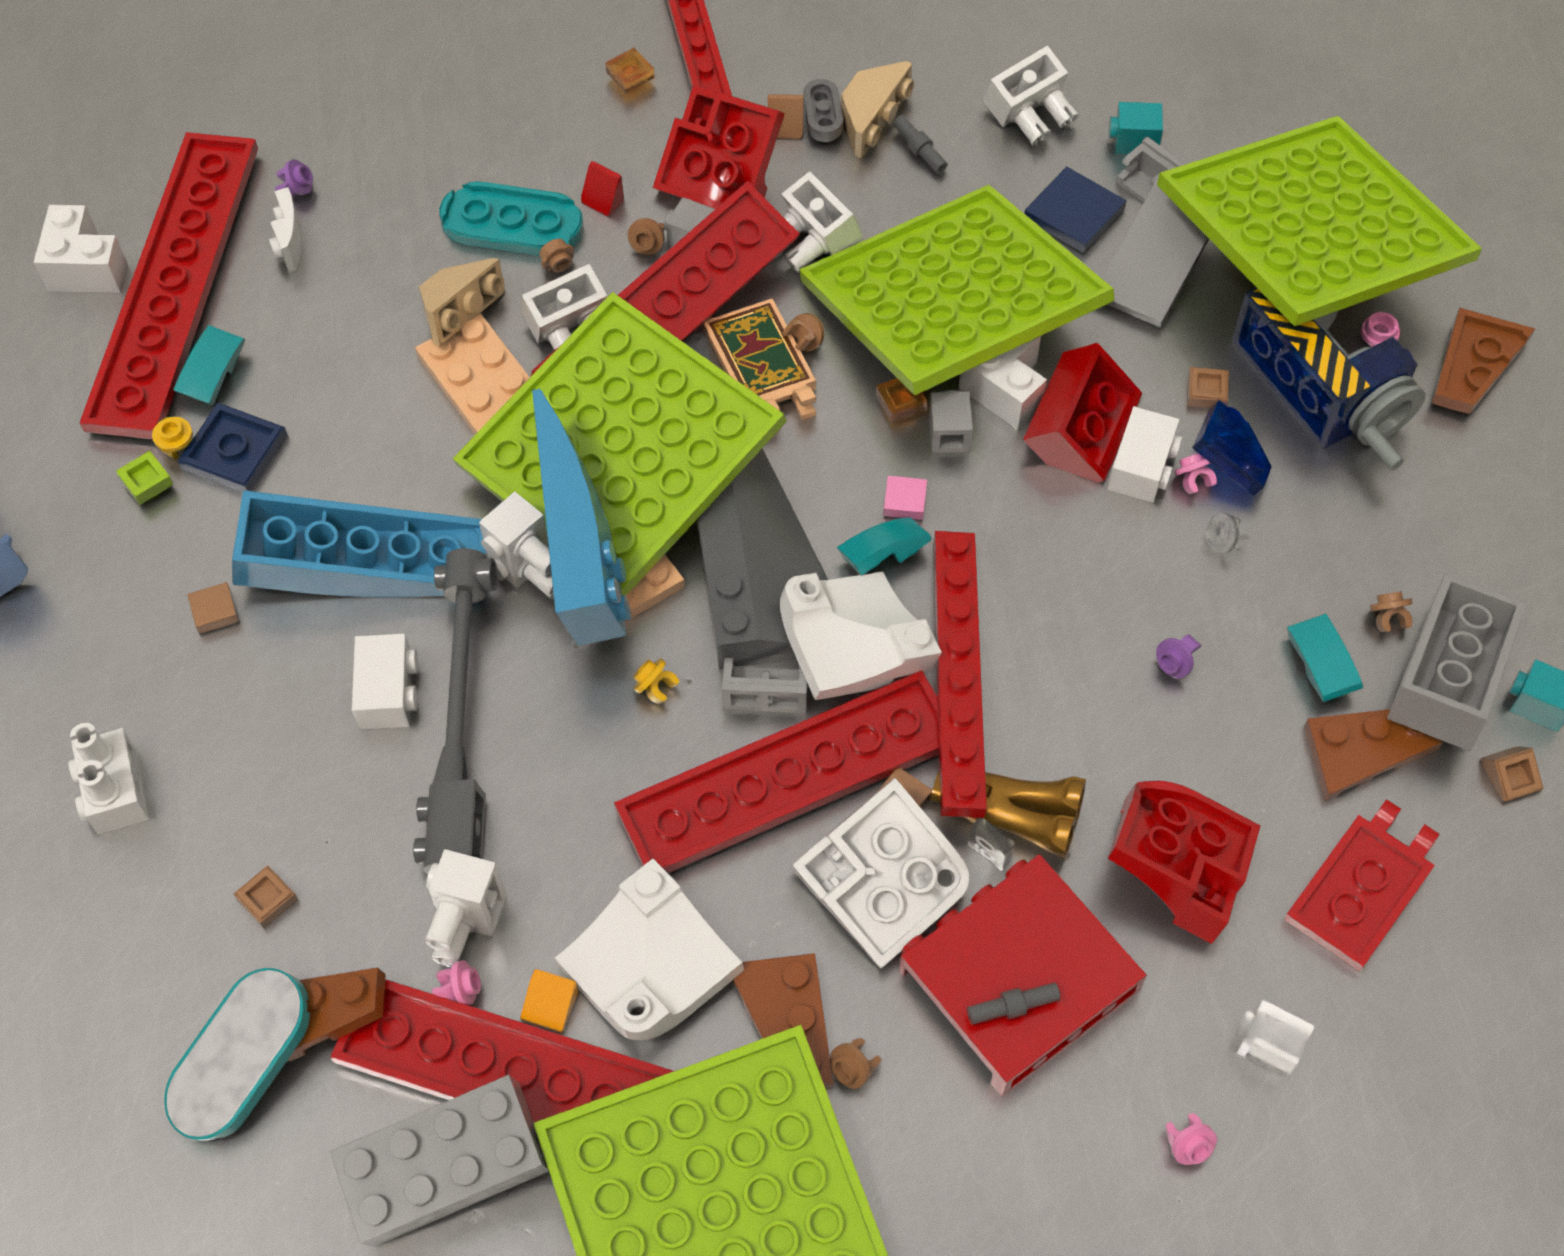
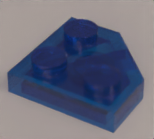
[1192,399,1272,496]

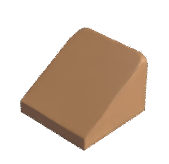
[768,94,804,139]
[1481,746,1544,801]

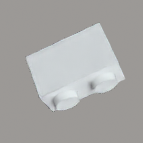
[1108,406,1183,503]
[352,633,418,730]

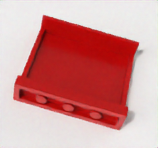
[899,854,1147,1097]

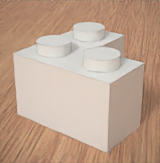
[33,205,128,293]
[959,336,1047,430]

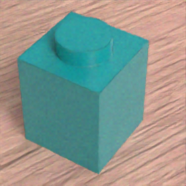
[1108,102,1163,154]
[1509,659,1564,732]

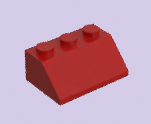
[1023,343,1142,483]

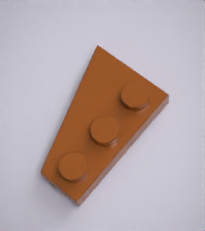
[1431,308,1535,414]
[1304,709,1443,802]
[732,953,833,1090]
[288,967,386,1062]

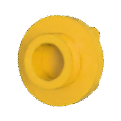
[152,417,193,460]
[633,658,680,704]

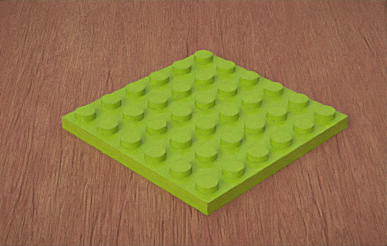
[1157,116,1482,326]
[799,184,1114,395]
[452,292,787,596]
[533,1025,888,1256]

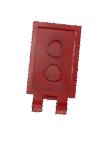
[1284,799,1440,972]

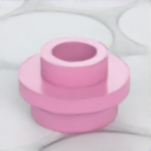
[1361,312,1400,349]

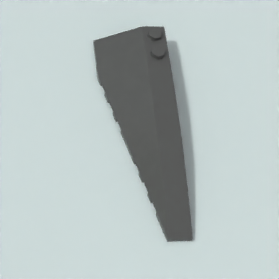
[684,333,828,669]

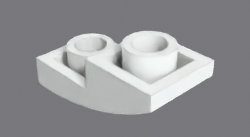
[269,187,302,272]

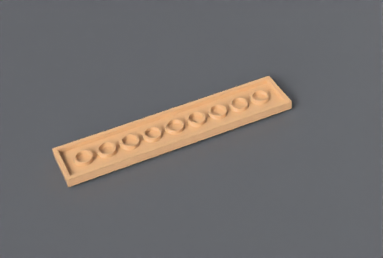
[415,313,685,622]

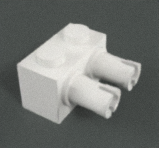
[983,45,1079,146]
[781,171,864,274]
[520,264,607,350]
[479,491,554,599]
[68,723,149,834]
[425,849,507,968]

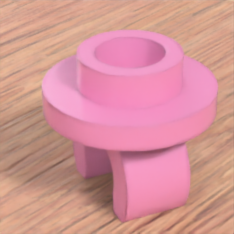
[1174,452,1217,494]
[432,960,481,1005]
[1166,1113,1217,1165]

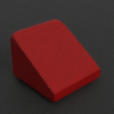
[581,161,624,216]

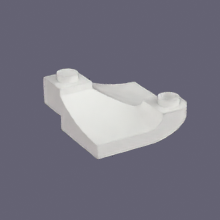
[780,572,942,700]
[789,778,969,968]
[555,859,744,1040]

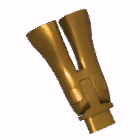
[930,771,1086,858]

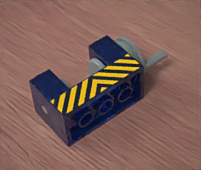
[1232,288,1426,470]

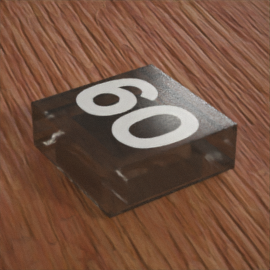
[968,817,1015,871]

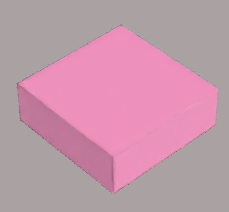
[883,476,927,520]

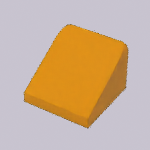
[520,969,579,1034]

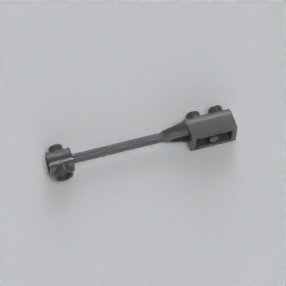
[413,548,498,874]

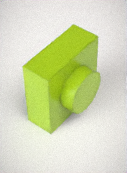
[116,450,174,505]

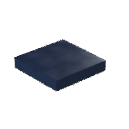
[1024,166,1127,253]
[178,403,288,492]

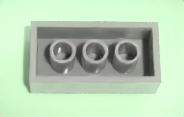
[1387,573,1527,751]
[330,1075,549,1247]

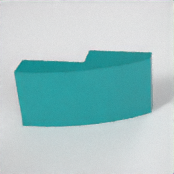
[173,325,245,406]
[837,517,932,576]
[1287,614,1363,702]

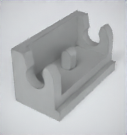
[1116,137,1185,202]
[721,658,808,713]

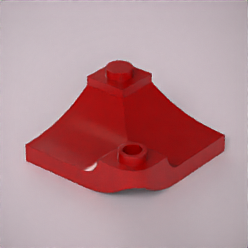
[652,85,785,209]
[1107,780,1261,944]

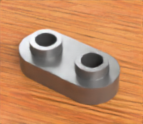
[803,79,843,142]

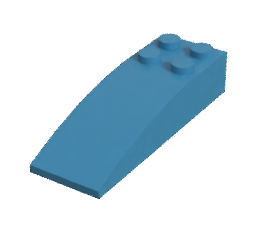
[532,389,631,646]
[232,490,486,597]

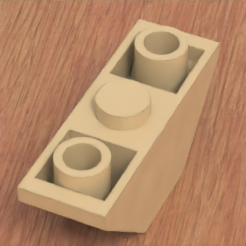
[841,61,914,158]
[419,258,505,346]

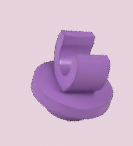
[275,159,313,196]
[1156,634,1202,679]

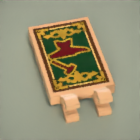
[703,298,816,420]

